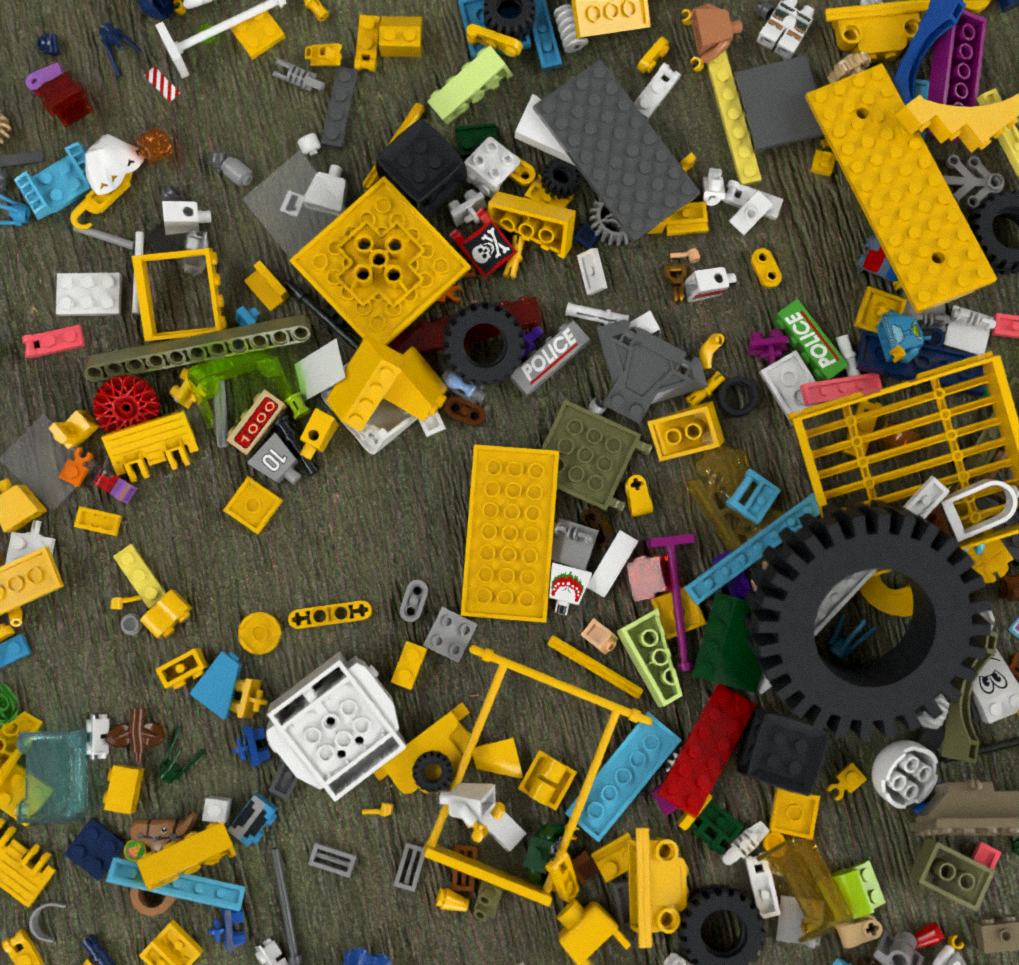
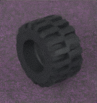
[484,0,535,41]

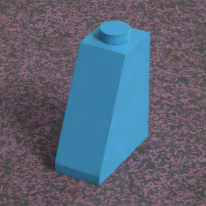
[189,650,243,720]

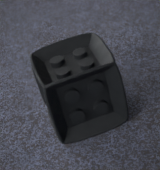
[375,119,467,219]
[736,708,828,796]

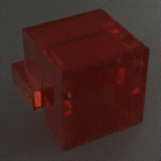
[38,71,94,128]
[626,555,671,602]

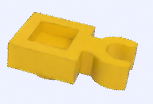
[826,762,867,801]

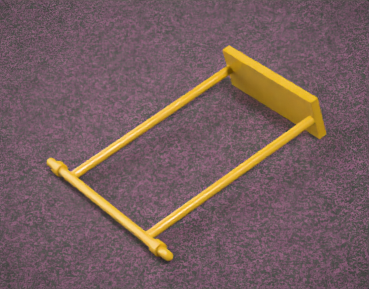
[423,645,653,907]

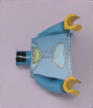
[876,299,931,364]

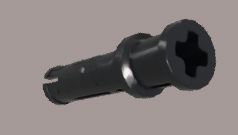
[272,415,320,477]

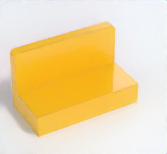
[245,260,290,311]

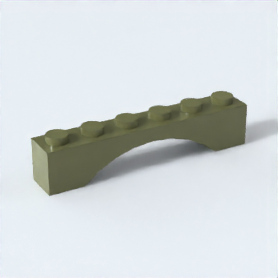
[941,631,998,764]

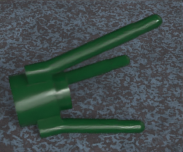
[157,726,206,784]

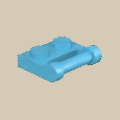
[725,469,781,525]

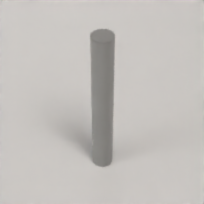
[73,227,135,250]

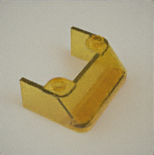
[756,839,853,943]

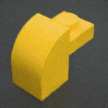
[48,410,100,449]

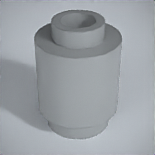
[221,157,253,187]

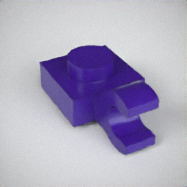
[521,326,543,361]

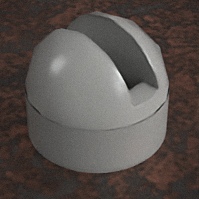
[588,397,607,415]

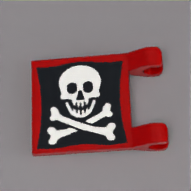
[450,208,517,279]

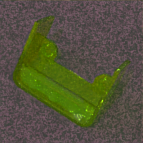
[187,349,292,429]

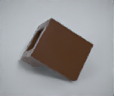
[570,848,599,885]

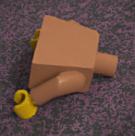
[681,4,742,72]

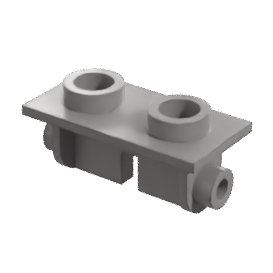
[182,231,208,276]

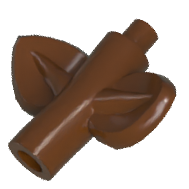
[105,708,165,762]

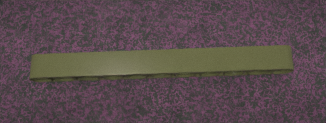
[84,315,311,382]

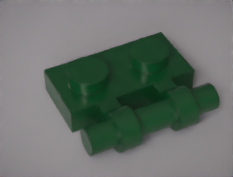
[688,799,744,855]

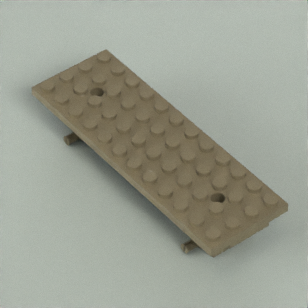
[909,780,1019,837]

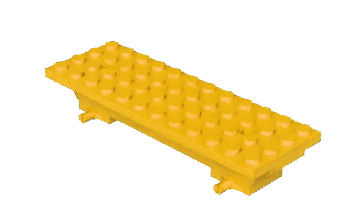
[805,63,997,314]

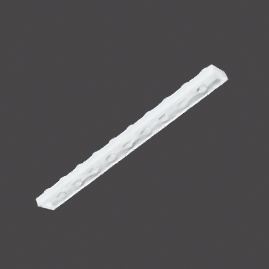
[814,476,950,637]

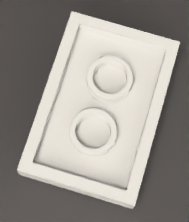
[56,273,122,316]
[759,350,816,426]

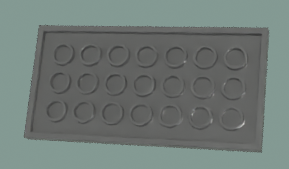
[533,59,701,243]

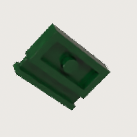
[455,123,498,158]

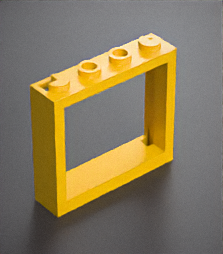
[132,248,227,341]

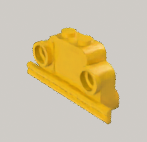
[824,0,931,63]
[373,702,471,794]
[628,827,689,948]

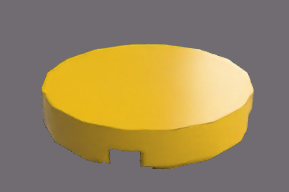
[238,612,282,655]

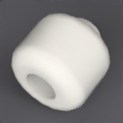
[298,133,321,156]

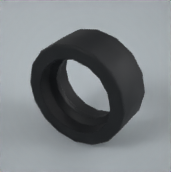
[716,376,759,418]

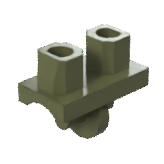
[473,880,504,921]

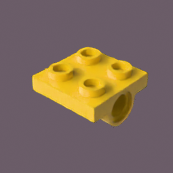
[518,750,577,811]

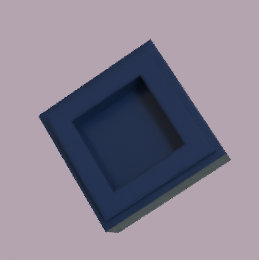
[573,222,602,250]

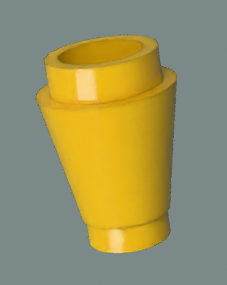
[435,887,469,912]

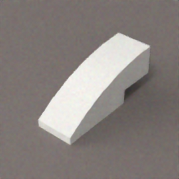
[587,530,638,598]

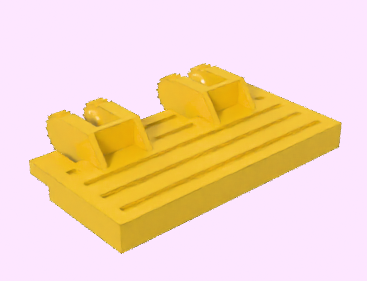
[101,410,199,483]
[0,818,56,908]

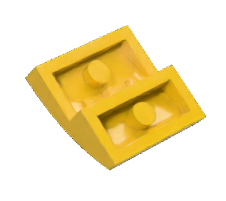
[139,919,205,965]

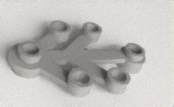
[941,155,1005,210]

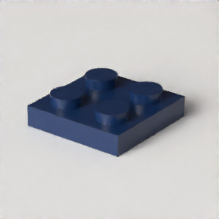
[64,817,127,881]

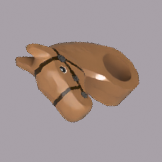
[130,812,198,916]

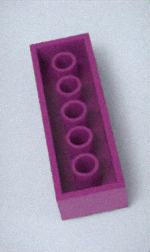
[924,10,987,143]

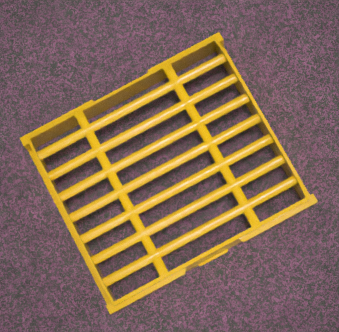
[787,351,1019,577]

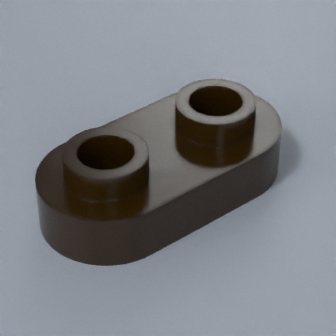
[581,506,614,548]

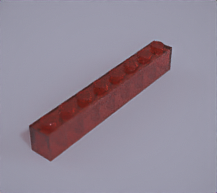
[387,295,542,355]

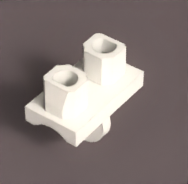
[702,168,726,206]
[448,189,488,227]

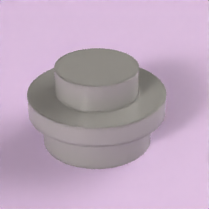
[120,613,143,635]

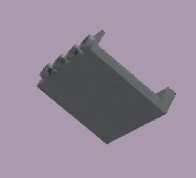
[733,55,825,156]

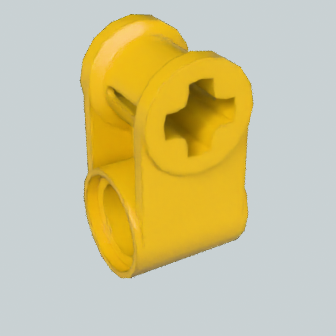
[625,475,653,517]

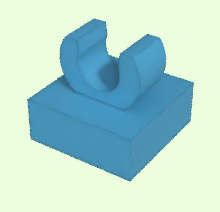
[235,306,260,326]

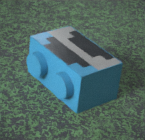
[227,792,278,847]

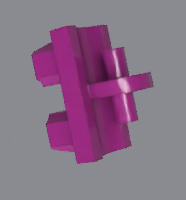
[748,329,789,364]

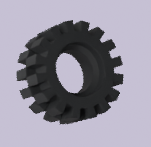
[541,159,580,199]
[412,751,453,793]

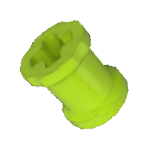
[284,392,311,420]

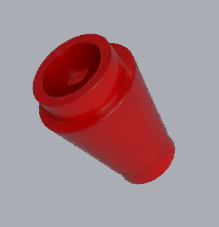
[913,922,945,950]

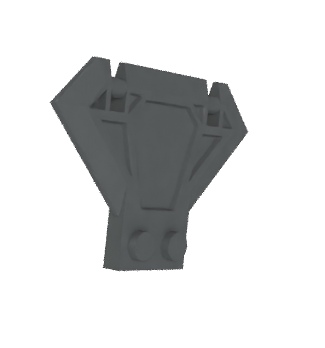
[597,319,708,424]

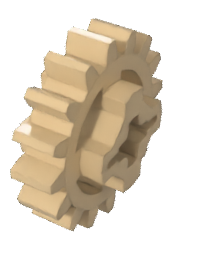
[827,52,872,84]

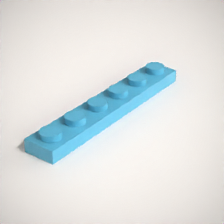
[106,857,246,911]

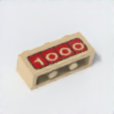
[226,389,288,458]

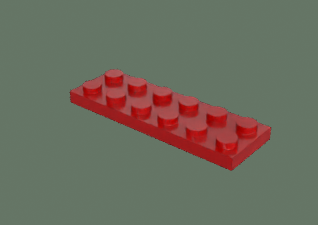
[657,683,756,819]

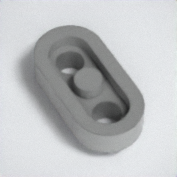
[400,580,428,622]

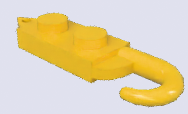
[70,172,133,230]

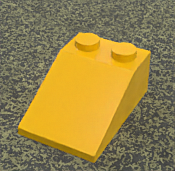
[647,401,725,462]

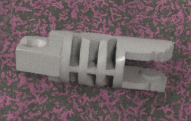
[272,58,326,92]

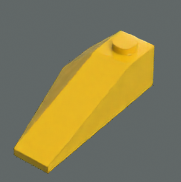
[0,711,43,785]

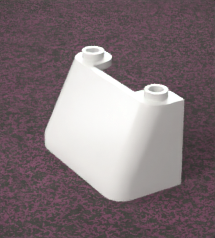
[321,362,418,455]

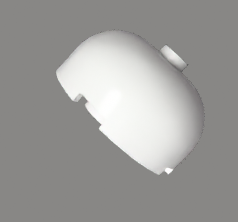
[872,740,938,809]

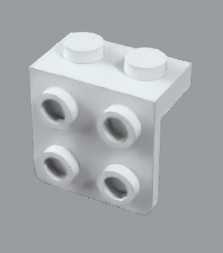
[464,137,520,199]

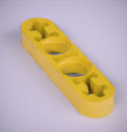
[288,601,372,629]

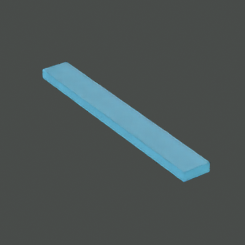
[683,492,820,605]

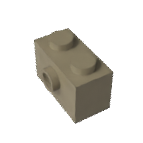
[973,914,1019,954]

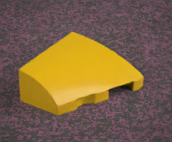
[472,737,523,779]

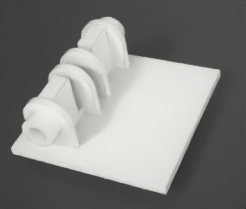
[943,305,996,355]

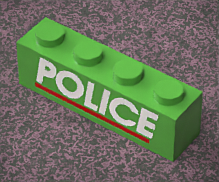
[773,299,849,381]

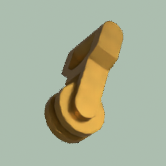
[664,264,687,304]

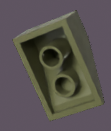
[909,837,995,912]

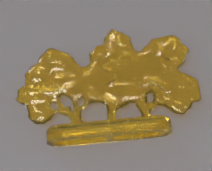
[686,445,785,560]

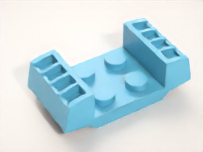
[14,142,92,220]

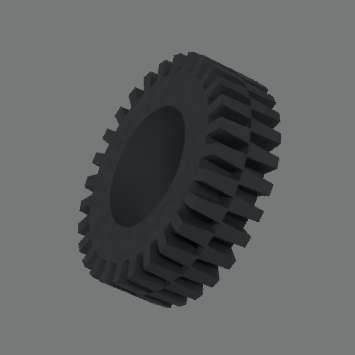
[744,499,991,739]

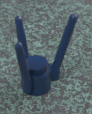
[99,22,140,77]

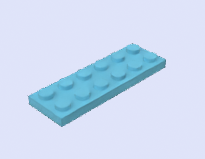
[565,711,681,842]

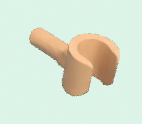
[670,248,700,263]

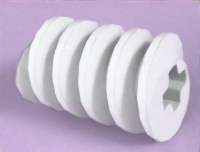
[554,4,589,53]

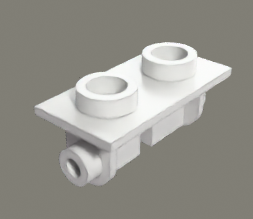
[86,714,109,760]
[255,938,289,965]

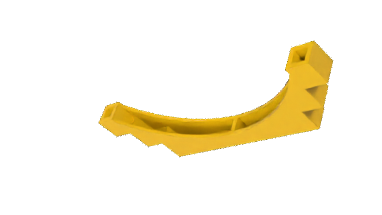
[895,93,1019,153]

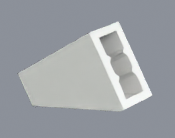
[514,94,575,166]

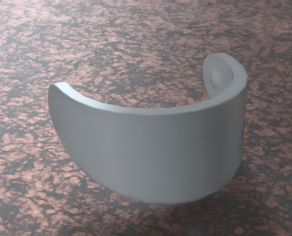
[29,901,67,943]

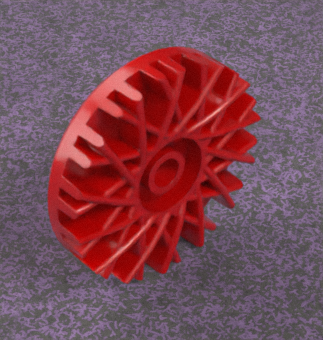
[93,375,160,432]

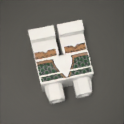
[756,0,814,60]

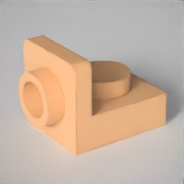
[581,618,618,655]

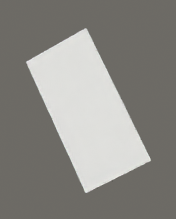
[294,338,345,402]

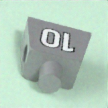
[247,433,301,485]

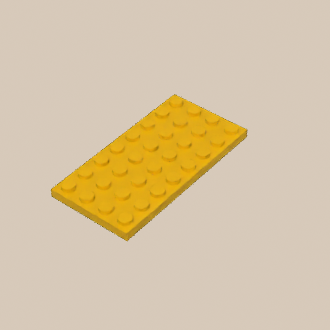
[460,445,559,623]

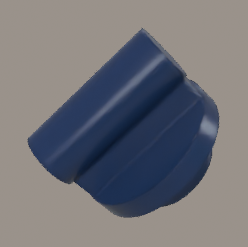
[37,33,59,56]

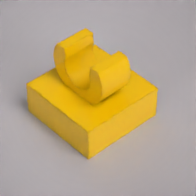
[810,150,836,177]

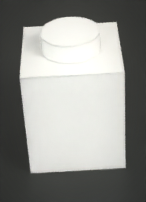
[202,795,233,823]

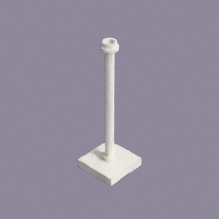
[155,0,286,78]

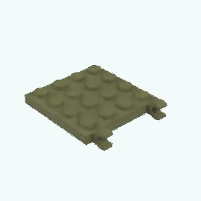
[541,400,653,513]

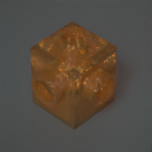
[136,126,173,165]

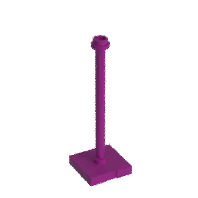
[646,534,695,671]

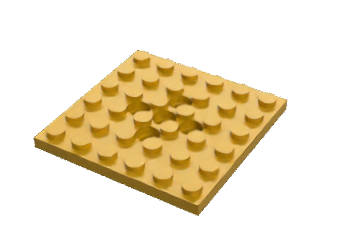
[289,176,471,346]

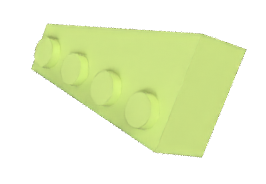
[427,46,513,125]
[616,608,683,707]

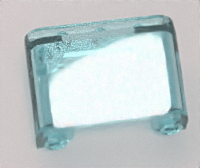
[15,729,88,823]

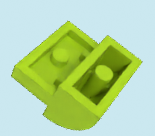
[826,860,886,920]

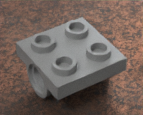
[873,930,924,965]

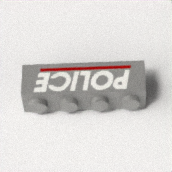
[510,321,590,397]

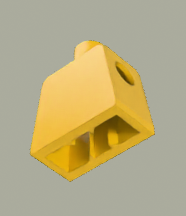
[299,408,339,460]
[0,478,47,533]

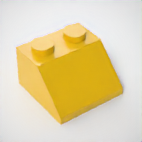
[379,16,422,57]

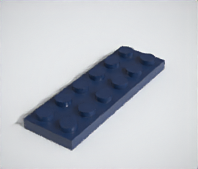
[856,330,985,397]

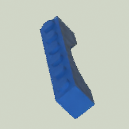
[891,0,966,105]

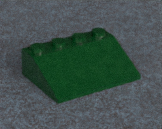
[692,591,762,693]

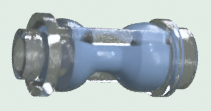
[441,367,486,404]

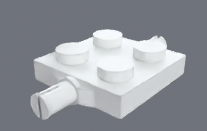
[5,520,56,565]

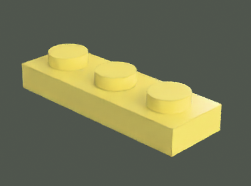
[113,544,166,609]

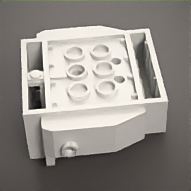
[266,651,406,802]

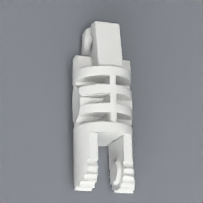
[722,821,769,866]

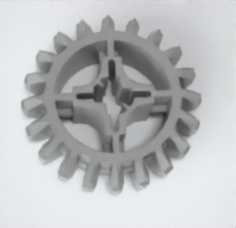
[589,198,631,246]

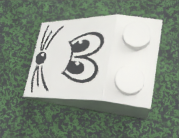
[971,648,1019,724]

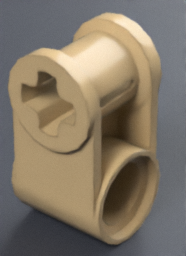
[836,914,883,948]

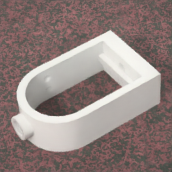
[939,479,1019,542]

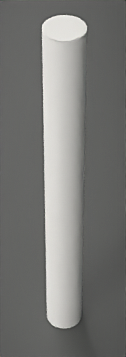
[132,231,144,315]

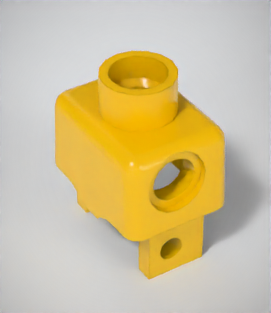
[556,899,631,965]

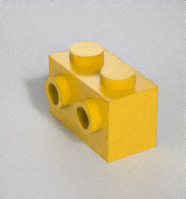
[155,648,210,690]

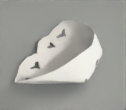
[85,134,145,195]

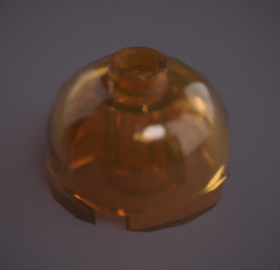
[880,419,926,457]

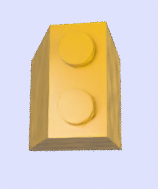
[383,346,448,422]

